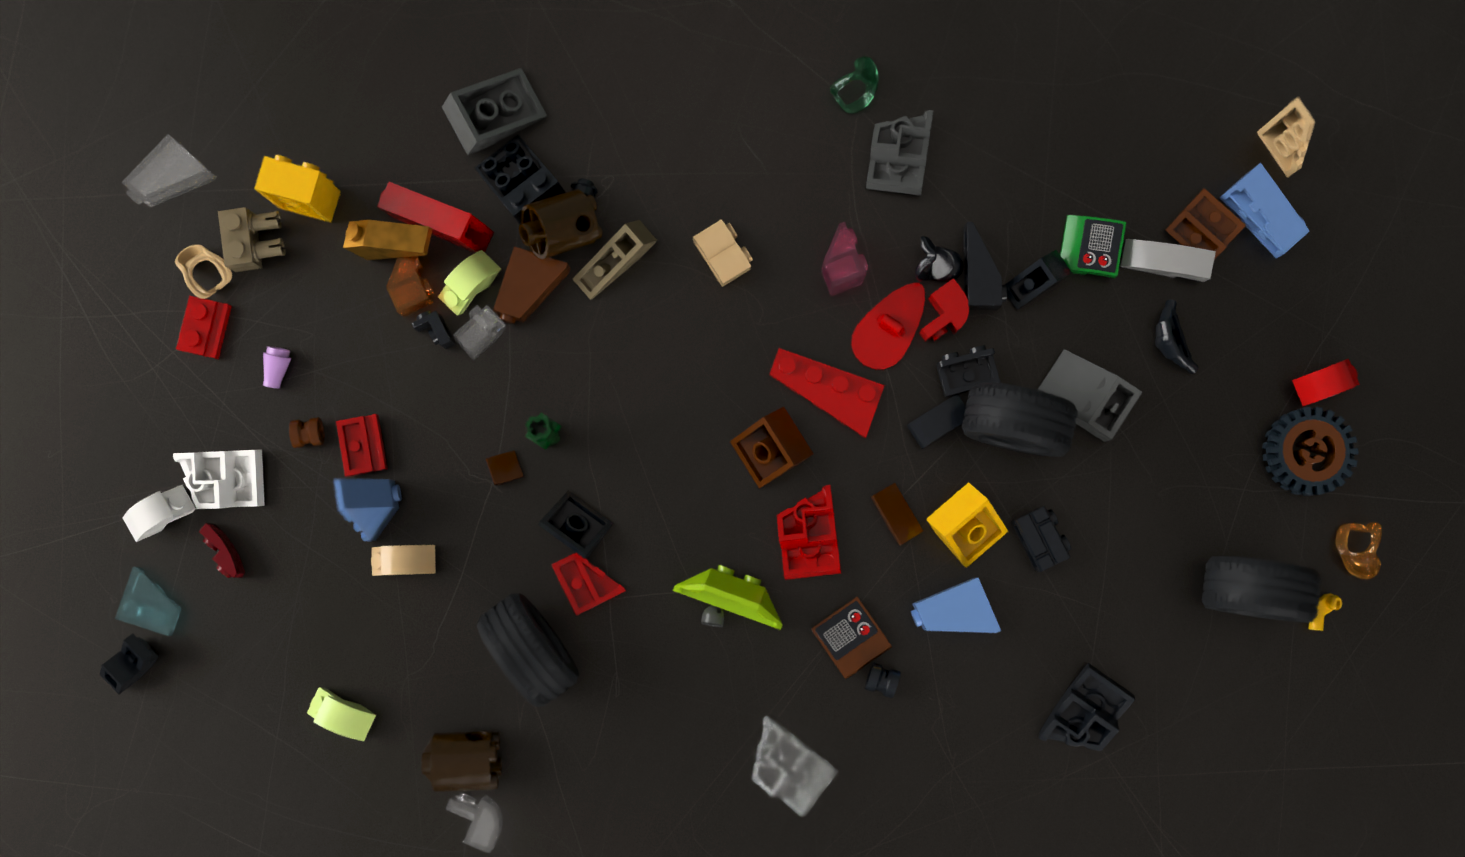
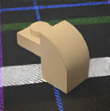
[371,545,436,576]

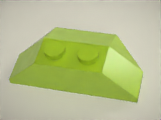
[673,565,782,630]

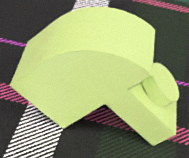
[438,250,501,316]
[307,687,376,741]

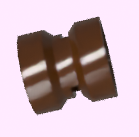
[289,417,325,448]

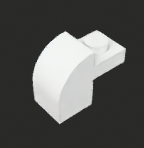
[123,485,196,542]

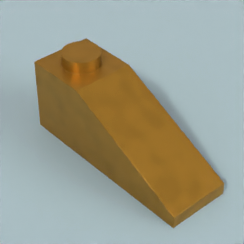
[343,220,433,260]

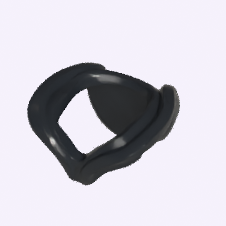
[915,236,963,282]

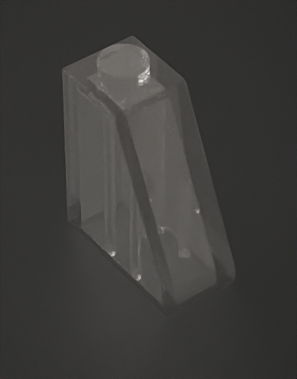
[122,134,217,207]

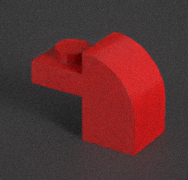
[919,278,969,342]
[1292,359,1359,406]

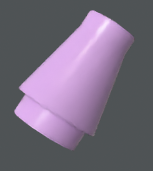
[263,346,292,389]

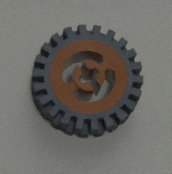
[1262,407,1359,496]

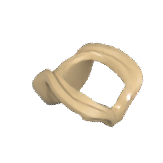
[175,245,232,299]

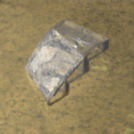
[751,717,838,817]

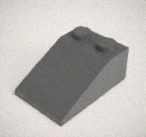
[442,68,547,155]

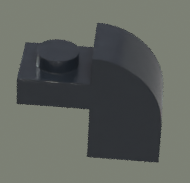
[100,633,158,695]

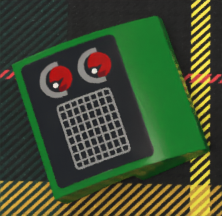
[1060,215,1126,278]

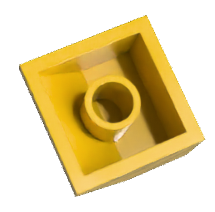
[926,482,1008,568]

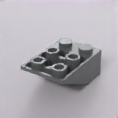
[1038,349,1142,442]

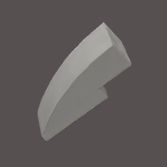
[1119,239,1216,282]

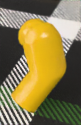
[1308,593,1342,631]

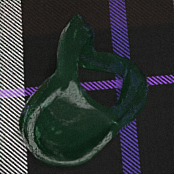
[830,56,879,113]

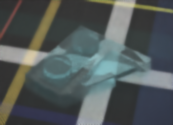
[115,567,181,636]

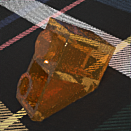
[386,256,434,317]

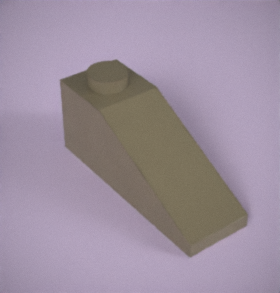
[573,220,658,300]

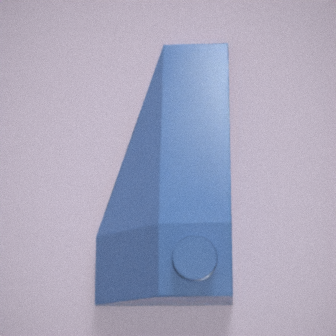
[334,479,402,542]

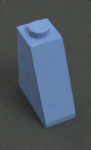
[911,577,1001,633]

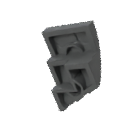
[866,110,933,195]

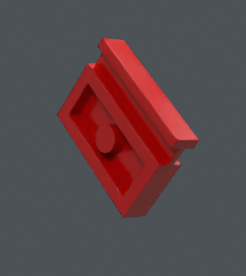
[176,296,232,359]
[336,414,388,477]

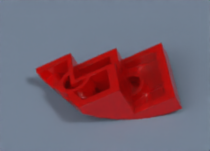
[777,485,841,580]

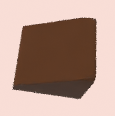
[486,450,524,486]

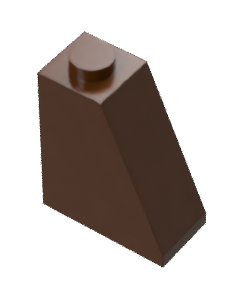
[493,246,570,324]

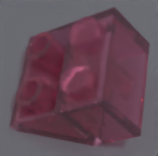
[821,222,868,296]

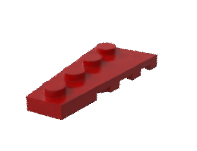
[770,348,885,439]

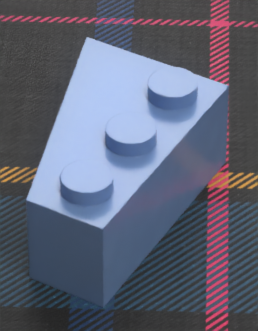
[1219,162,1309,258]

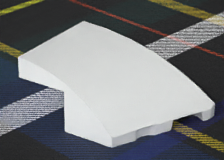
[173,450,265,509]

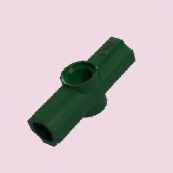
[525,413,562,450]

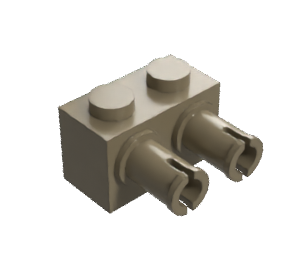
[218,207,285,272]

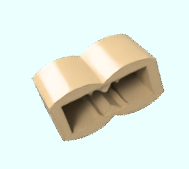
[693,219,753,287]

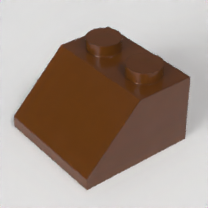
[730,407,813,489]

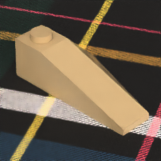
[1257,97,1315,178]

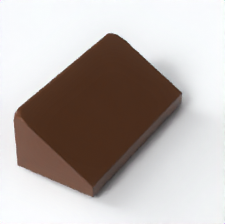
[871,483,923,545]

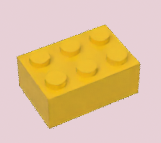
[254,155,341,222]

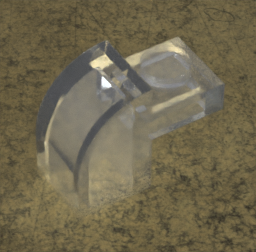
[453,305,506,360]
[446,793,503,853]

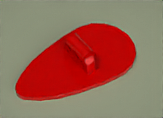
[851,283,925,370]

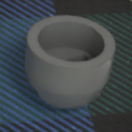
[701,605,724,627]

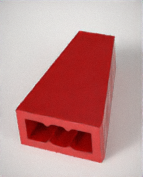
[377,182,494,253]

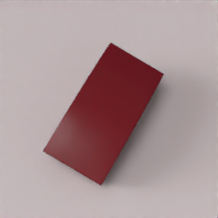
[199,523,245,578]

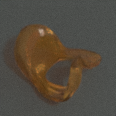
[1336,522,1382,579]

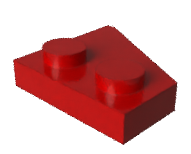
[551,553,625,616]

